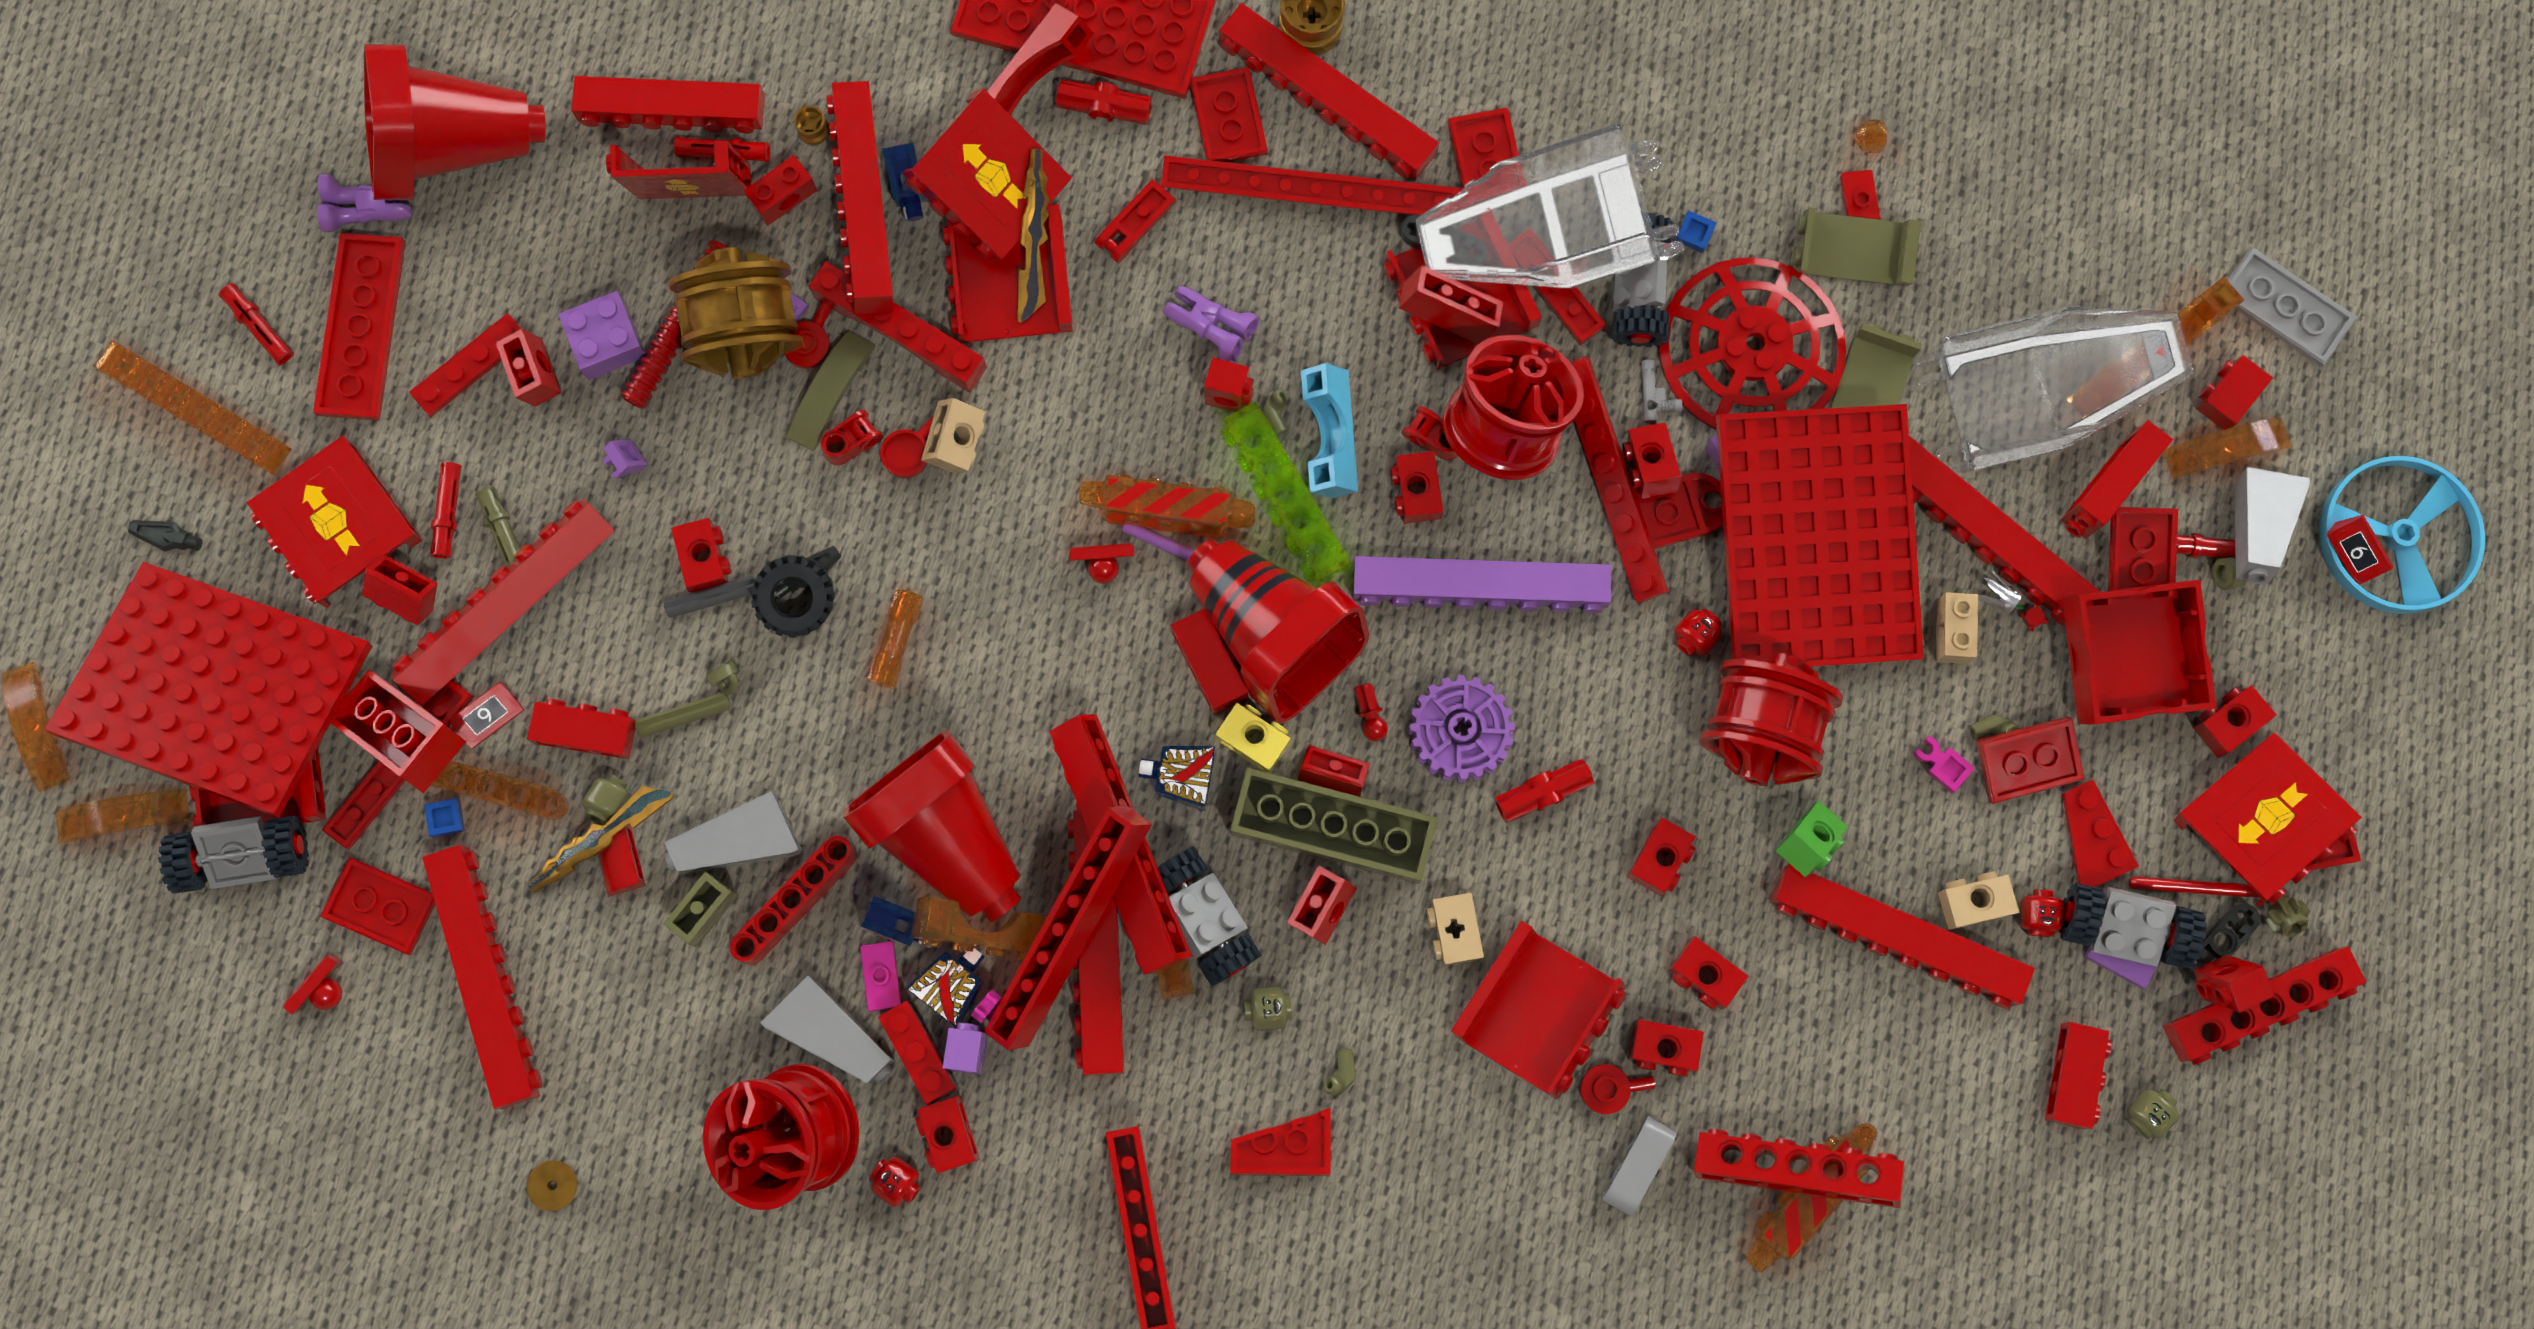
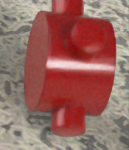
[2019,604,2048,632]

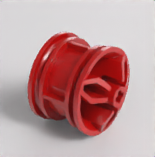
[1443,335,1584,480]
[1699,653,1843,786]
[703,1064,860,1210]

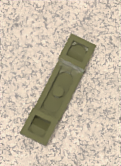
[786,330,876,452]

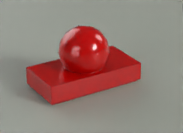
[1069,543,1135,584]
[283,954,342,1015]

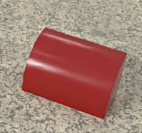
[593,820,646,897]

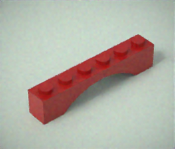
[987,3,1094,115]
[808,261,987,393]

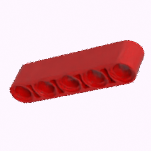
[729,835,857,965]

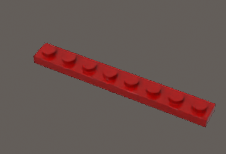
[1571,356,1669,603]

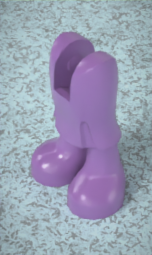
[318,174,412,232]
[1163,286,1260,363]

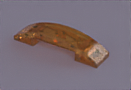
[2163,418,2292,480]
[2,661,71,792]
[56,789,190,844]

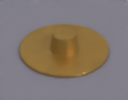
[527,1160,577,1211]

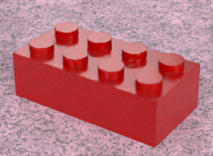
[331,669,467,793]

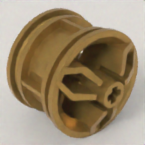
[668,248,804,380]

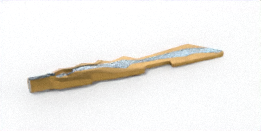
[1017,149,1049,322]
[527,786,674,893]

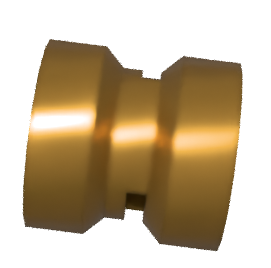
[794,106,829,145]

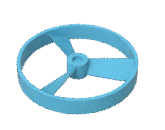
[2319,456,2485,614]

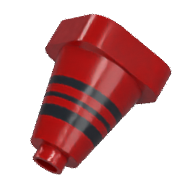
[1187,539,1369,723]

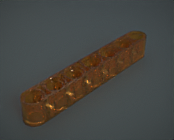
[93,340,292,476]

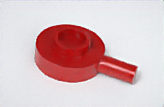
[784,302,832,369]
[880,416,934,478]
[1580,1064,1655,1115]

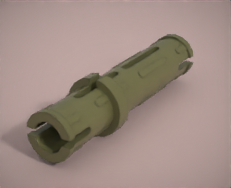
[475,486,520,568]

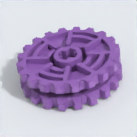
[1408,675,1515,783]

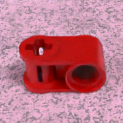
[1401,406,1458,460]
[821,410,884,465]

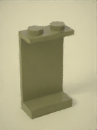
[1792,207,1921,286]
[1831,323,1922,408]

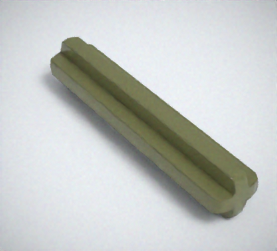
[635,692,730,737]

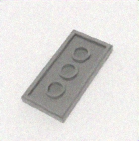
[2216,247,2357,367]

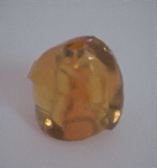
[1855,119,1887,153]

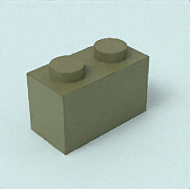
[663,872,738,947]

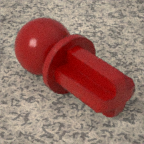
[1354,683,1388,742]

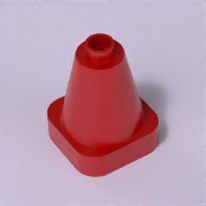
[364,44,546,200]
[843,729,1021,922]

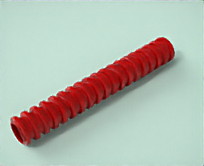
[621,240,729,409]

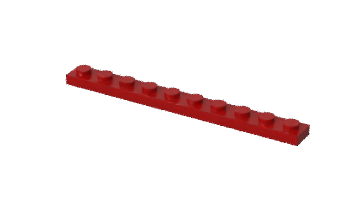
[1161,155,1473,222]

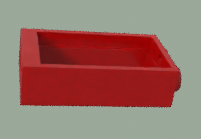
[2061,420,2173,540]

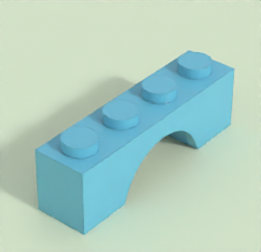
[1301,363,1358,498]

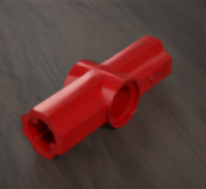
[1056,79,1152,125]
[1494,759,1594,823]

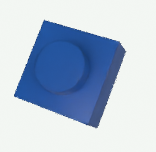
[1675,210,1717,253]
[424,798,465,838]

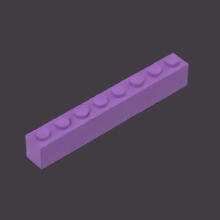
[1353,556,1611,613]

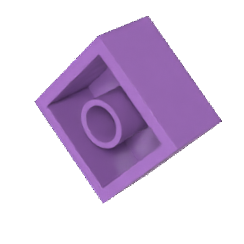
[558,290,647,380]

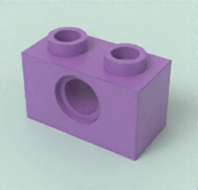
[942,1023,988,1075]

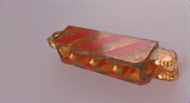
[1079,474,1256,539]
[1744,1123,1878,1273]

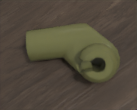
[1262,389,1288,438]
[1968,714,2019,740]
[1323,1049,1356,1096]

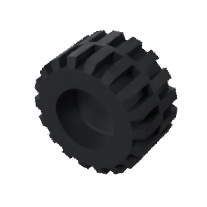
[751,555,835,638]

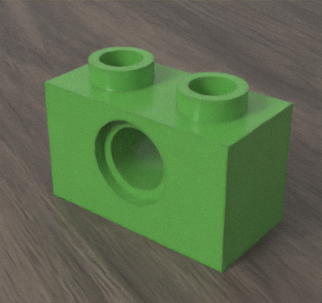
[1775,800,1848,877]

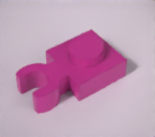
[1913,736,1975,794]
[971,989,1002,1023]

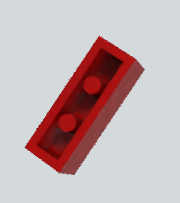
[1399,265,1503,344]
[1170,609,1248,716]
[527,698,636,760]
[878,1000,959,1105]
[2045,1022,2111,1130]

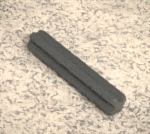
[664,576,755,618]

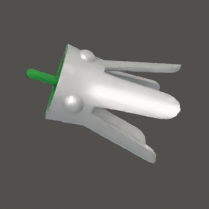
[1978,570,2023,614]

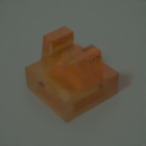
[1157,961,1195,1001]

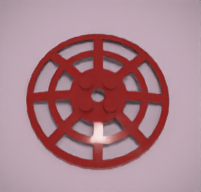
[1659,257,1846,430]

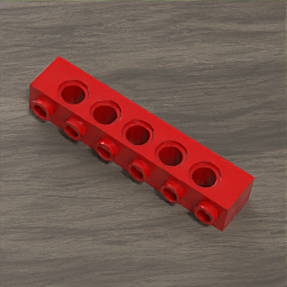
[2162,946,2366,1065]
[1694,1129,1905,1208]

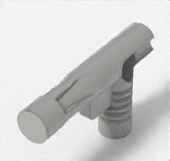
[1641,360,1682,422]

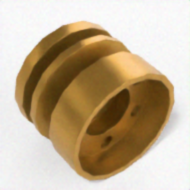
[1279,0,1345,55]

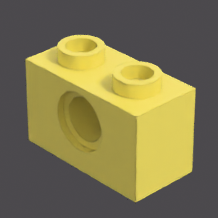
[1215,703,1291,773]

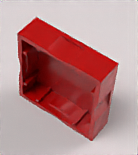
[2062,580,2216,725]

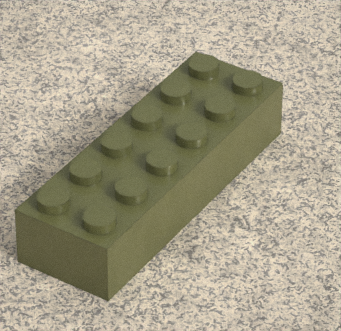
[1230,767,1437,884]

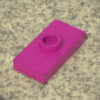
[860,941,902,1012]

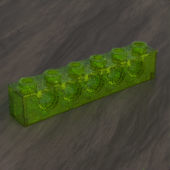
[1221,401,1351,587]

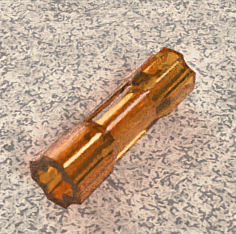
[867,589,924,689]

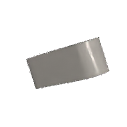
[1601,1115,1677,1217]

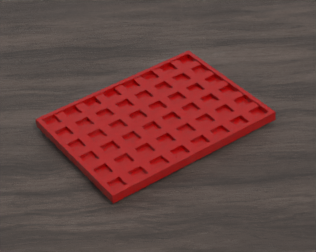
[1716,404,1924,667]
[45,562,373,818]

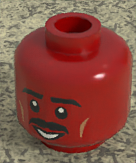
[1674,609,1722,656]
[2020,889,2065,937]
[869,1156,921,1207]

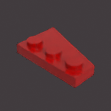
[2062,779,2139,887]
[1230,1108,1331,1176]

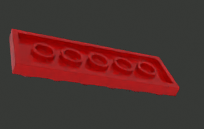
[313,233,406,421]

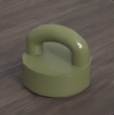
[2212,557,2247,590]
[706,661,739,695]

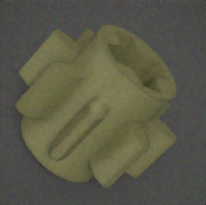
[2265,896,2310,937]

